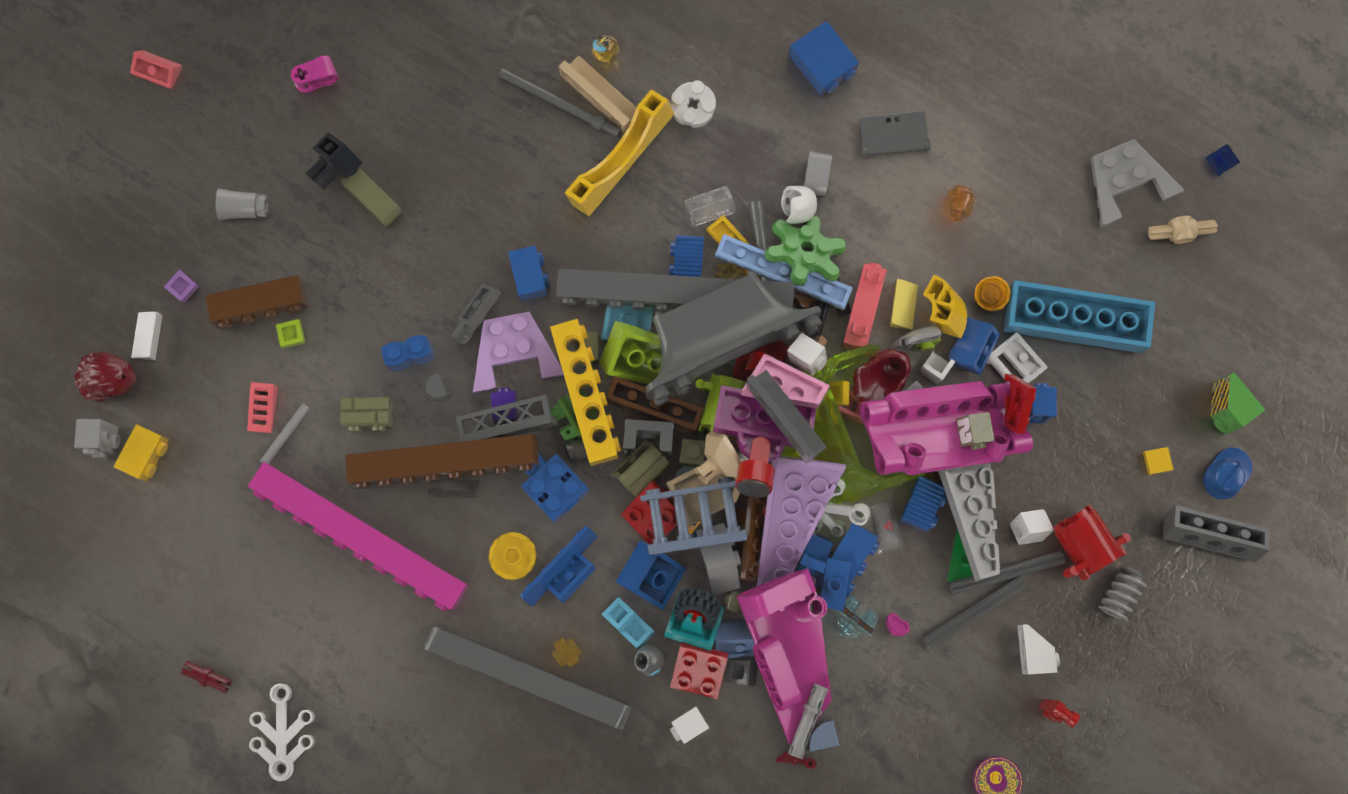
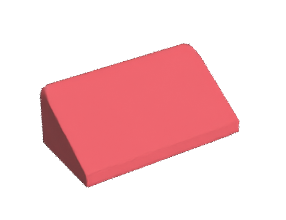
[130,50,182,89]

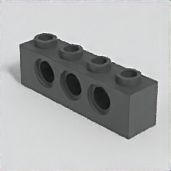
[1163,505,1270,562]

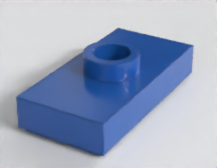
[821,558,852,611]

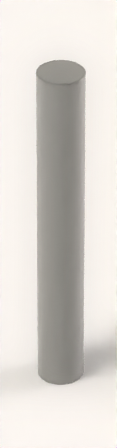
[260,403,310,464]

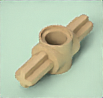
[1148,216,1218,244]

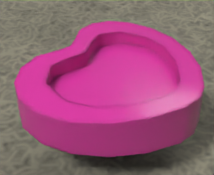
[886,613,910,637]

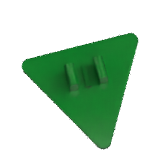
[947,531,973,582]

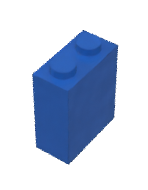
[789,21,859,96]

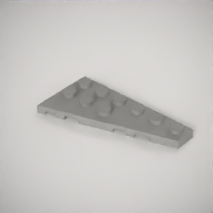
[938,463,1000,581]

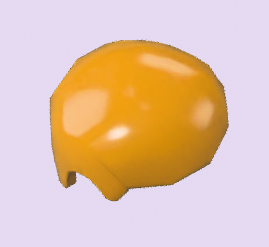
[974,276,1011,311]

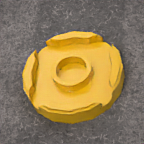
[488,532,537,580]

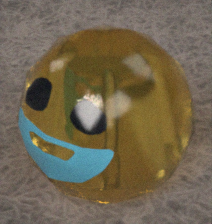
[591,35,619,64]

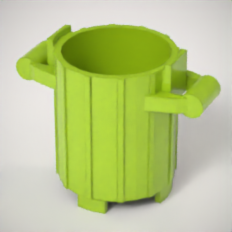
[696,373,746,433]

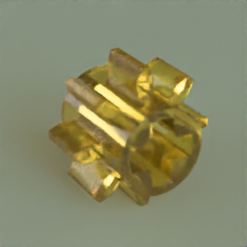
[714,262,744,279]
[551,637,582,667]

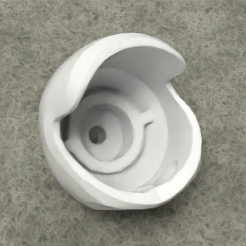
[781,186,817,224]

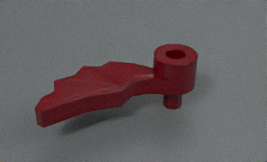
[776,752,817,770]

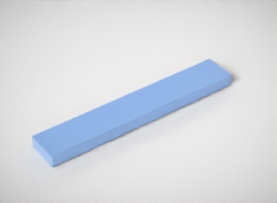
[714,234,853,310]

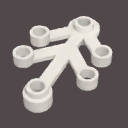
[813,479,870,537]
[249,683,315,781]

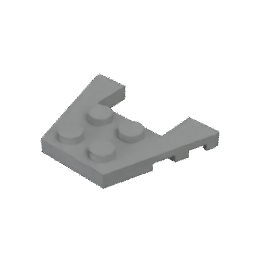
[1091,139,1184,227]

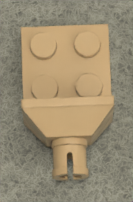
[694,430,749,485]
[666,469,740,527]

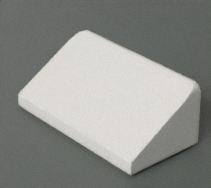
[131,312,163,361]

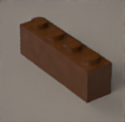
[205,275,308,329]
[606,376,704,435]

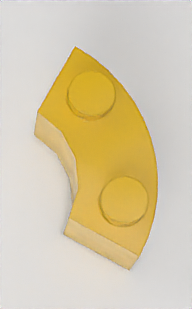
[923,275,967,338]

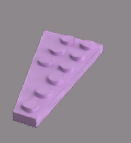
[757,456,846,586]

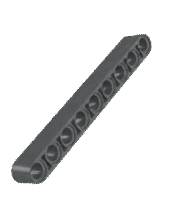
[423,626,632,730]

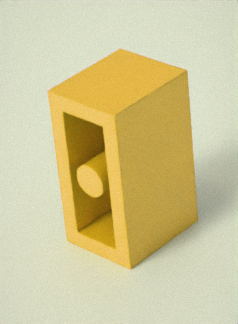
[113,424,169,482]

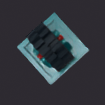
[664,588,725,651]

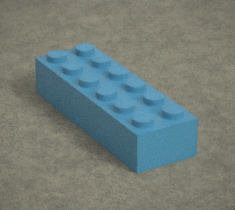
[1003,280,1155,353]

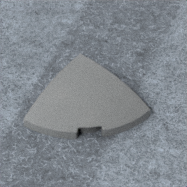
[887,325,941,351]

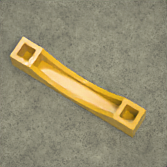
[565,89,674,216]

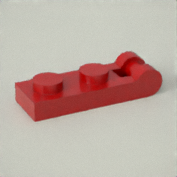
[1038,699,1081,728]

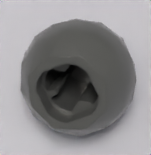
[634,645,664,676]

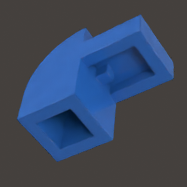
[797,533,834,579]

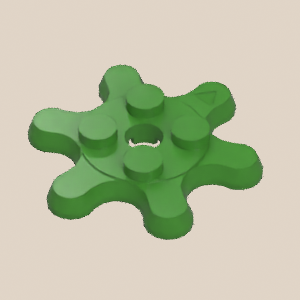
[764,216,846,286]

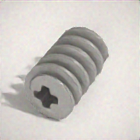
[1098,566,1147,621]

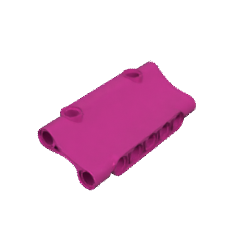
[860,381,1033,475]

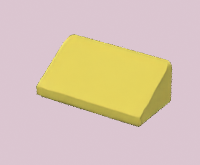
[889,279,918,330]

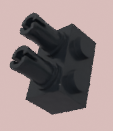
[305,132,362,190]

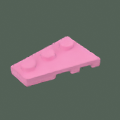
[741,354,830,409]

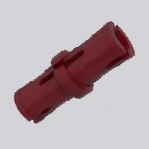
[181,660,232,694]

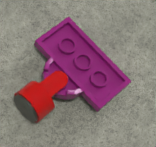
[713,385,816,498]

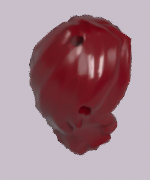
[852,349,911,403]
[74,351,137,402]

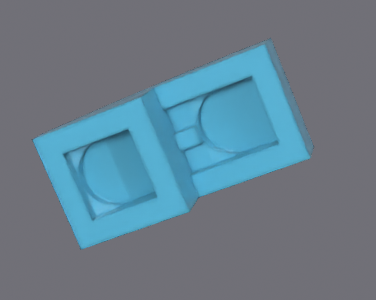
[602,597,655,650]

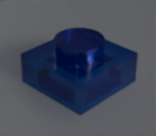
[1206,144,1240,176]

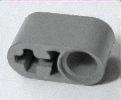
[804,151,832,197]

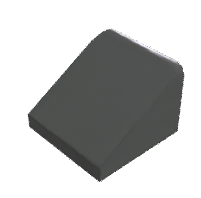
[726,658,758,686]

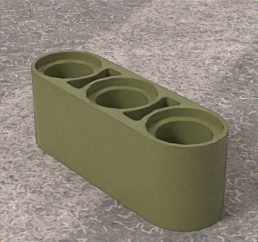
[340,168,403,227]

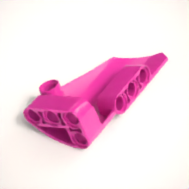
[736,569,832,744]

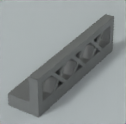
[746,370,827,464]
[456,394,558,442]

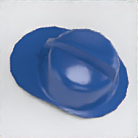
[1204,447,1252,500]

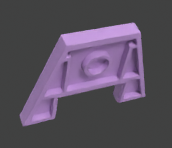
[473,312,564,394]

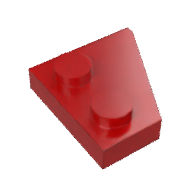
[1004,374,1037,434]

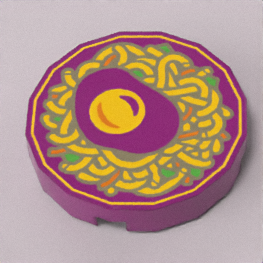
[972,756,1023,794]

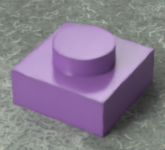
[164,270,199,304]

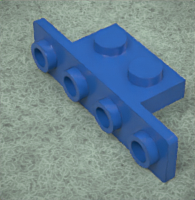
[520,525,598,606]

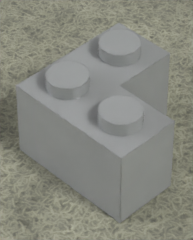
[696,523,741,595]

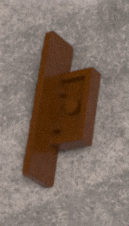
[731,496,766,582]

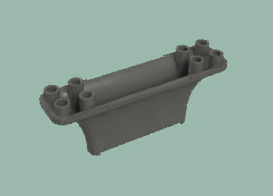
[645,271,822,406]

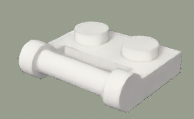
[987,332,1048,383]

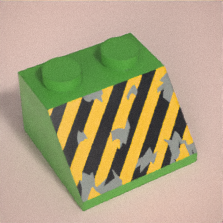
[1211,372,1265,434]

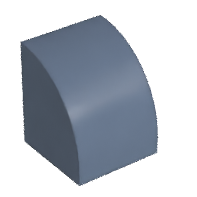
[808,720,839,752]

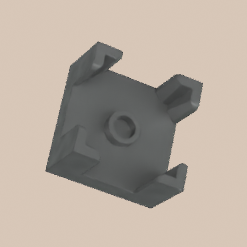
[623,419,674,458]

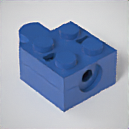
[521,454,590,524]

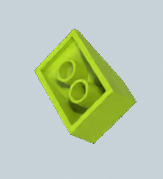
[599,321,662,384]

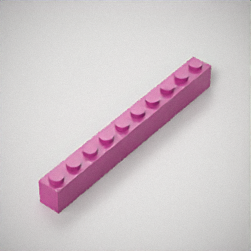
[248,462,469,612]

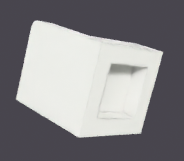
[919,352,955,385]
[1010,509,1054,545]

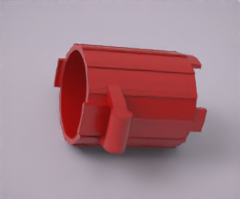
[1053,505,1131,581]

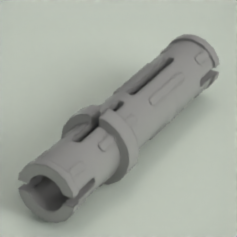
[788,683,829,759]

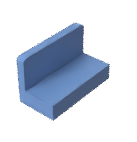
[715,619,755,658]

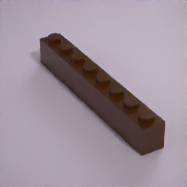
[345,434,539,489]

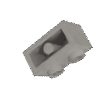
[74,419,120,459]

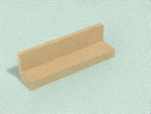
[559,56,636,133]

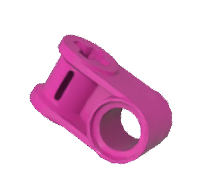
[291,56,338,93]

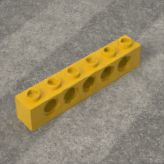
[550,319,621,466]

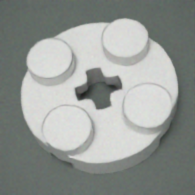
[671,80,716,128]

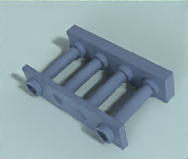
[640,477,747,555]

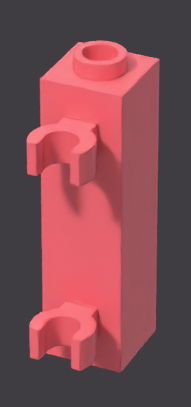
[841,263,887,353]

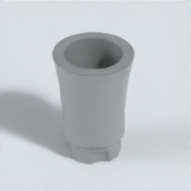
[216,188,268,221]

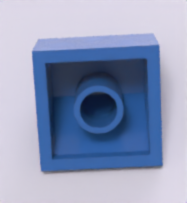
[616,541,687,610]

